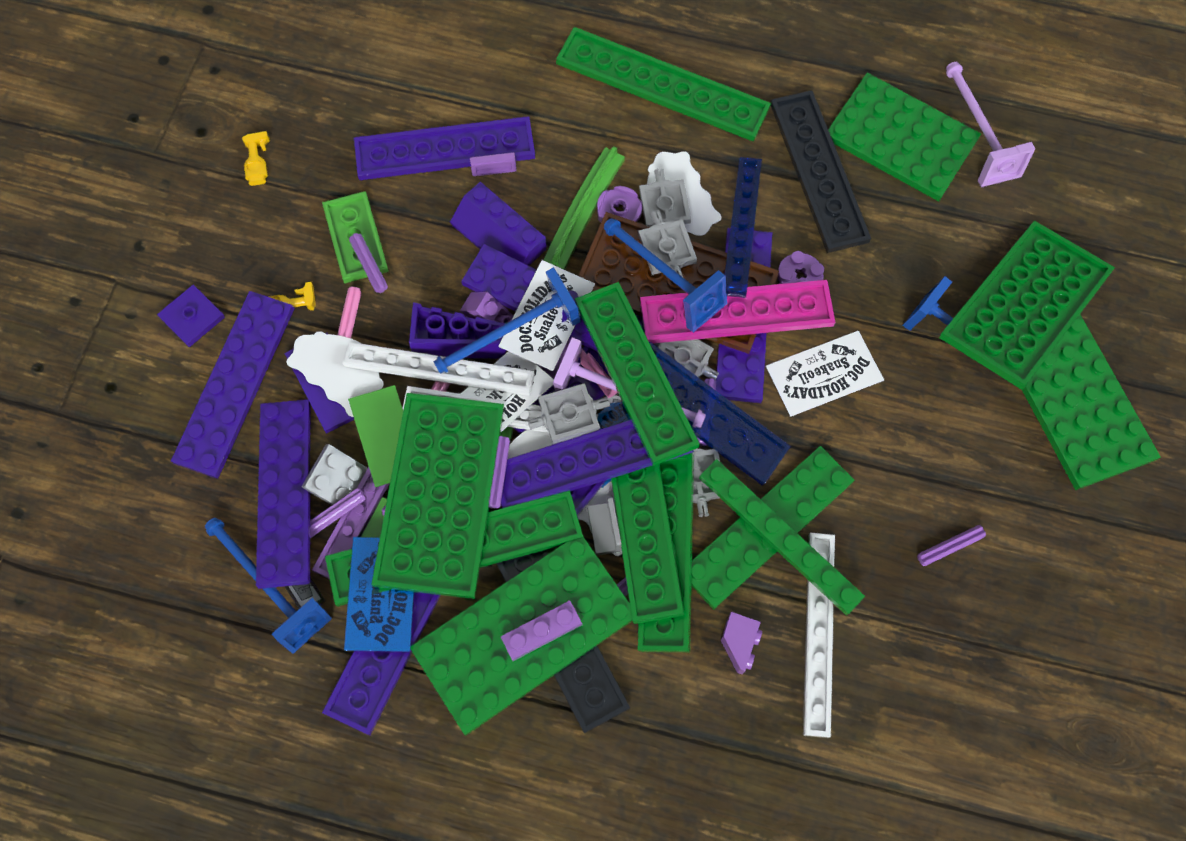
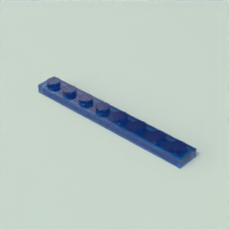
[725,157,762,298]

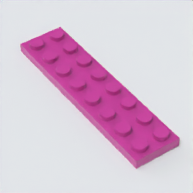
[640,280,835,344]

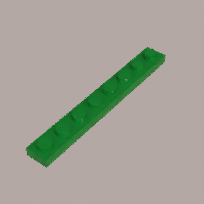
[699,459,865,616]

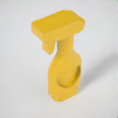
[242,131,270,186]
[268,282,316,310]

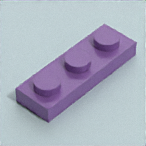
[501,601,582,661]

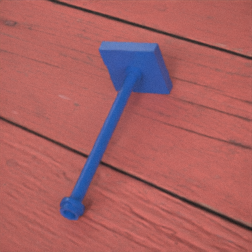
[604,218,727,333]
[433,267,581,374]
[902,276,953,331]
[205,518,332,654]

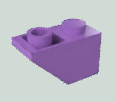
[460,292,513,324]
[721,612,762,674]

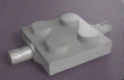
[639,168,691,227]
[638,210,697,278]
[653,339,719,389]
[527,383,610,444]
[693,448,720,517]

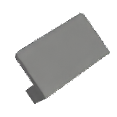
[587,497,621,556]

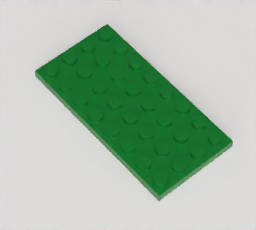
[939,221,1115,390]
[1022,315,1161,490]
[371,393,504,599]
[410,537,638,736]

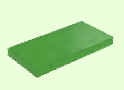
[322,191,389,283]
[348,385,403,487]

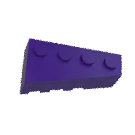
[409,302,507,359]

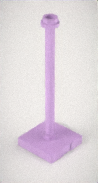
[946,62,1035,187]
[553,338,706,428]

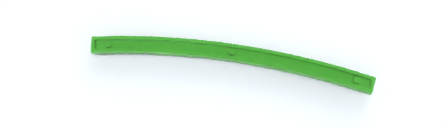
[500,146,625,443]

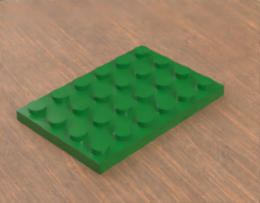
[828,73,981,202]

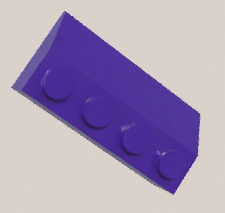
[450,182,546,266]

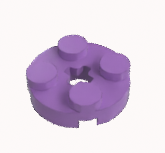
[597,186,642,222]
[777,251,824,284]

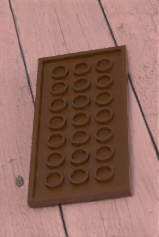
[578,212,779,354]

